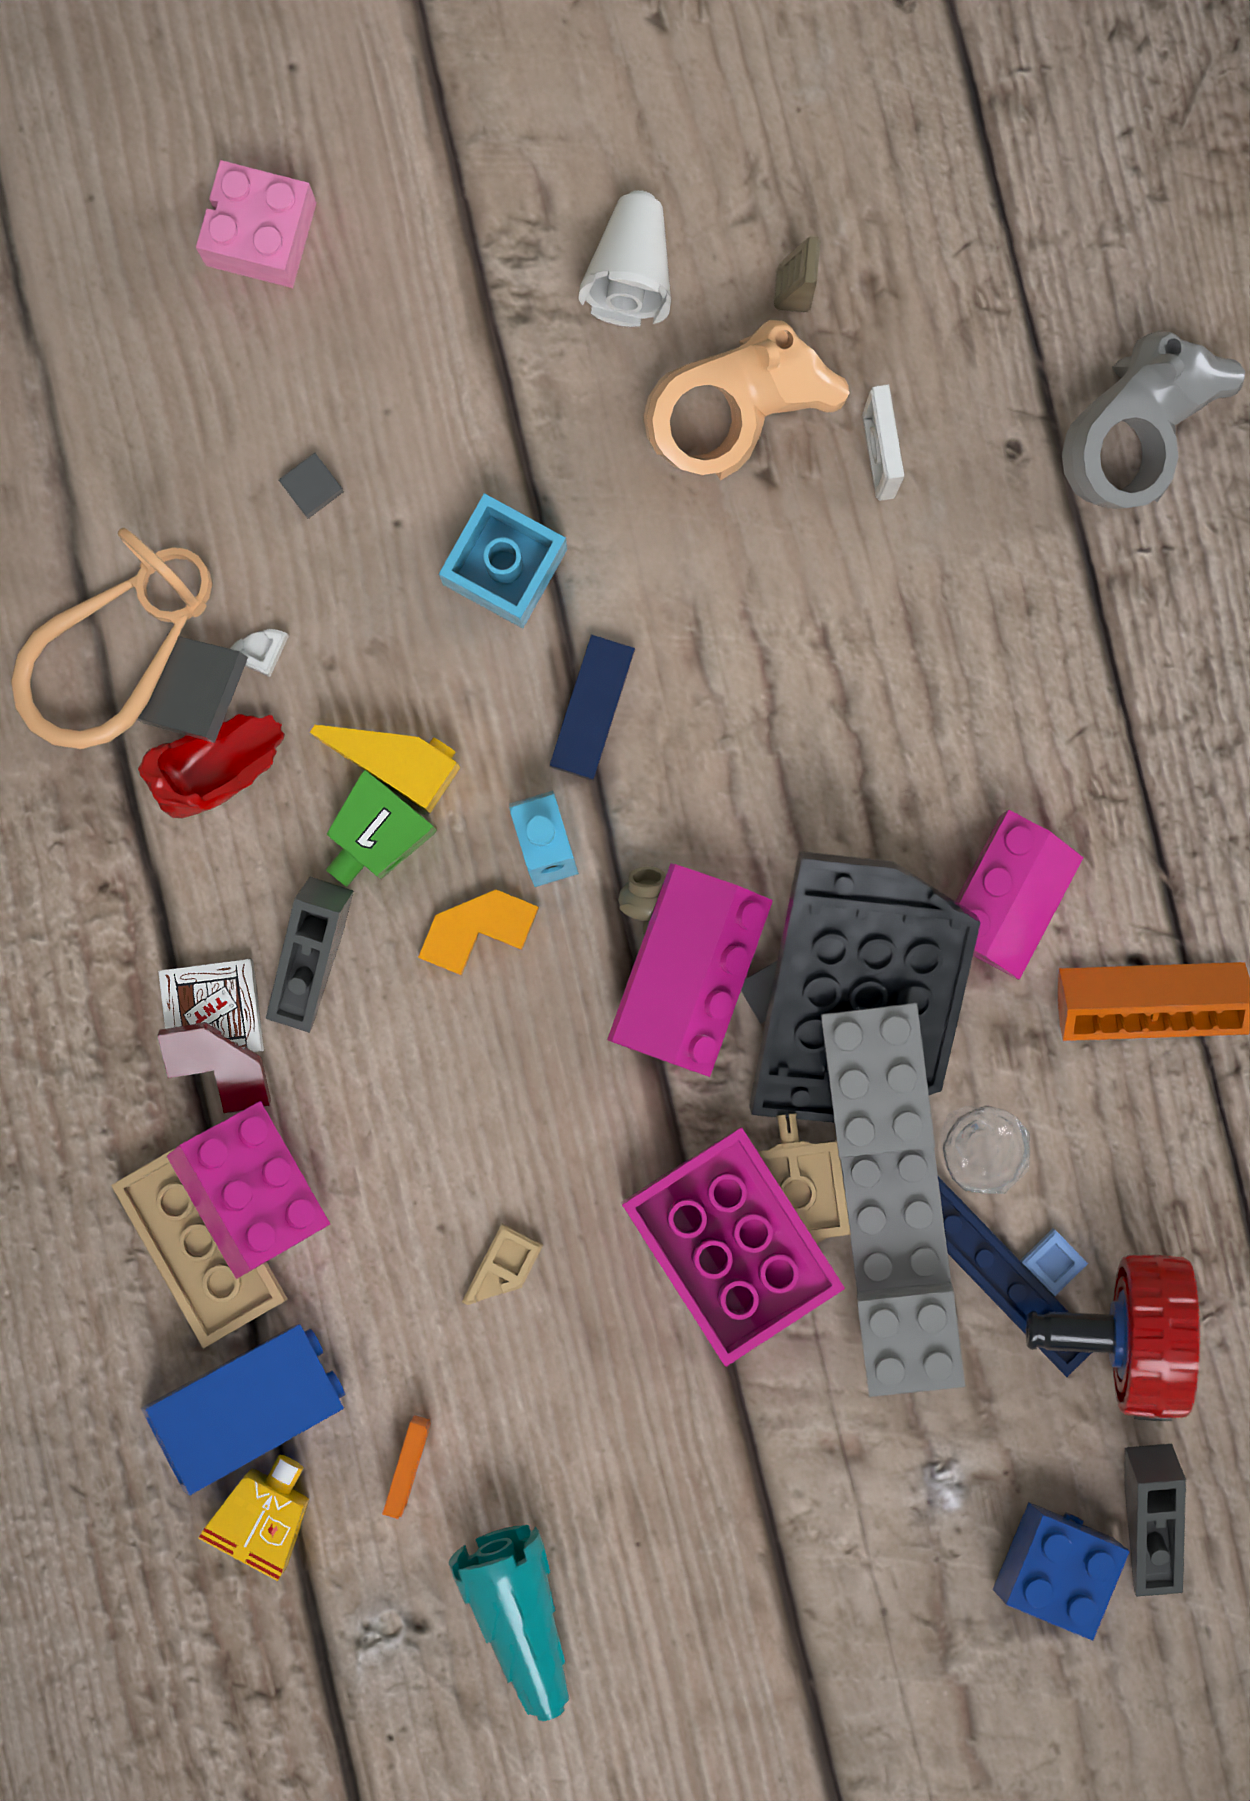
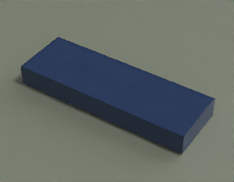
[549,634,635,781]

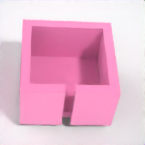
[196,160,317,288]

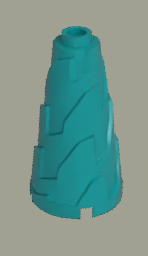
[448,1525,569,1721]

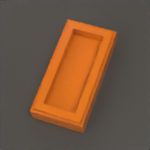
[382,1415,431,1519]

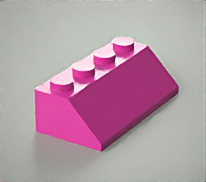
[607,863,773,1077]

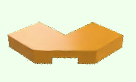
[418,889,539,976]

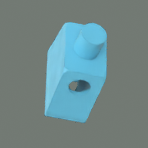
[509,791,579,887]

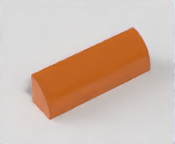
[1058,962,1250,1041]

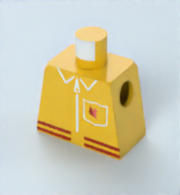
[198,1455,309,1581]

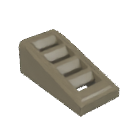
[774,236,821,312]

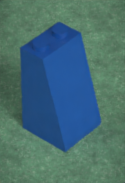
[141,1324,345,1496]

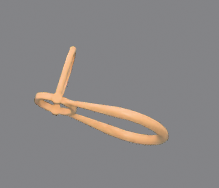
[11,528,212,749]

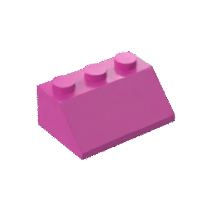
[955,810,1084,980]

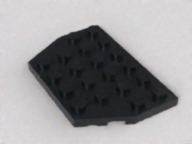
[749,851,981,1123]

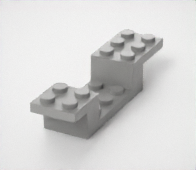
[821,1003,966,1397]

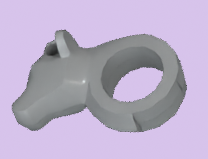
[1062,331,1245,509]

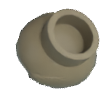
[618,867,666,935]

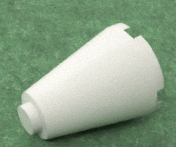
[579,190,671,327]

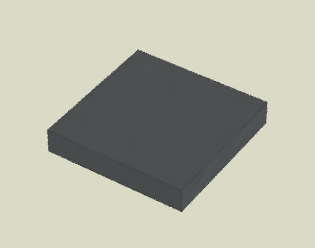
[137,634,248,743]

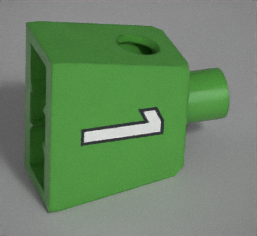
[325,770,437,887]

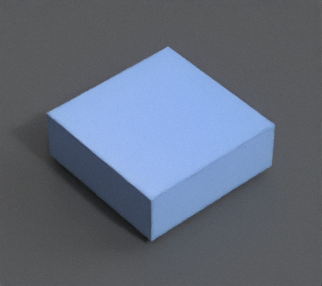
[1020,1228,1088,1296]

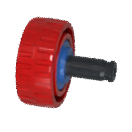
[1026,1255,1200,1418]

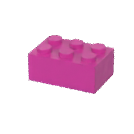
[166,1101,330,1279]

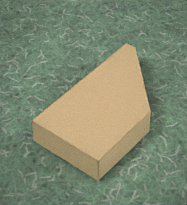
[462,1223,543,1305]

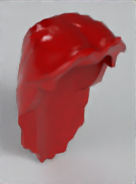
[138,714,285,819]

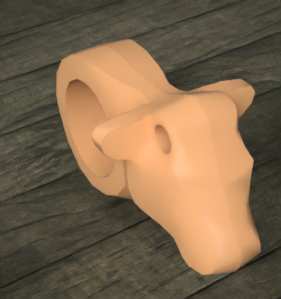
[644,320,849,480]

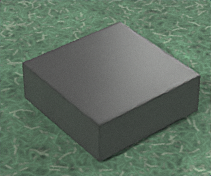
[279,453,344,519]

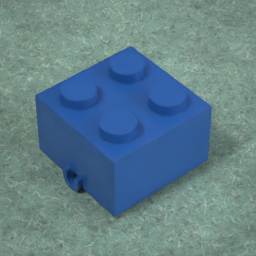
[992,1502,1130,1641]

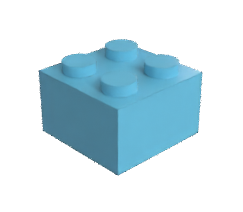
[439,493,568,629]

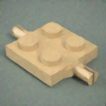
[757,1113,851,1243]

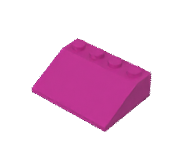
[621,1127,845,1367]

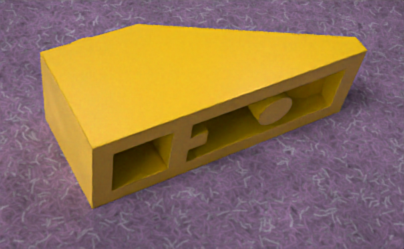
[310,725,460,813]

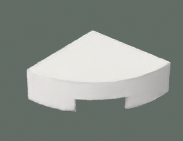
[230,629,289,677]

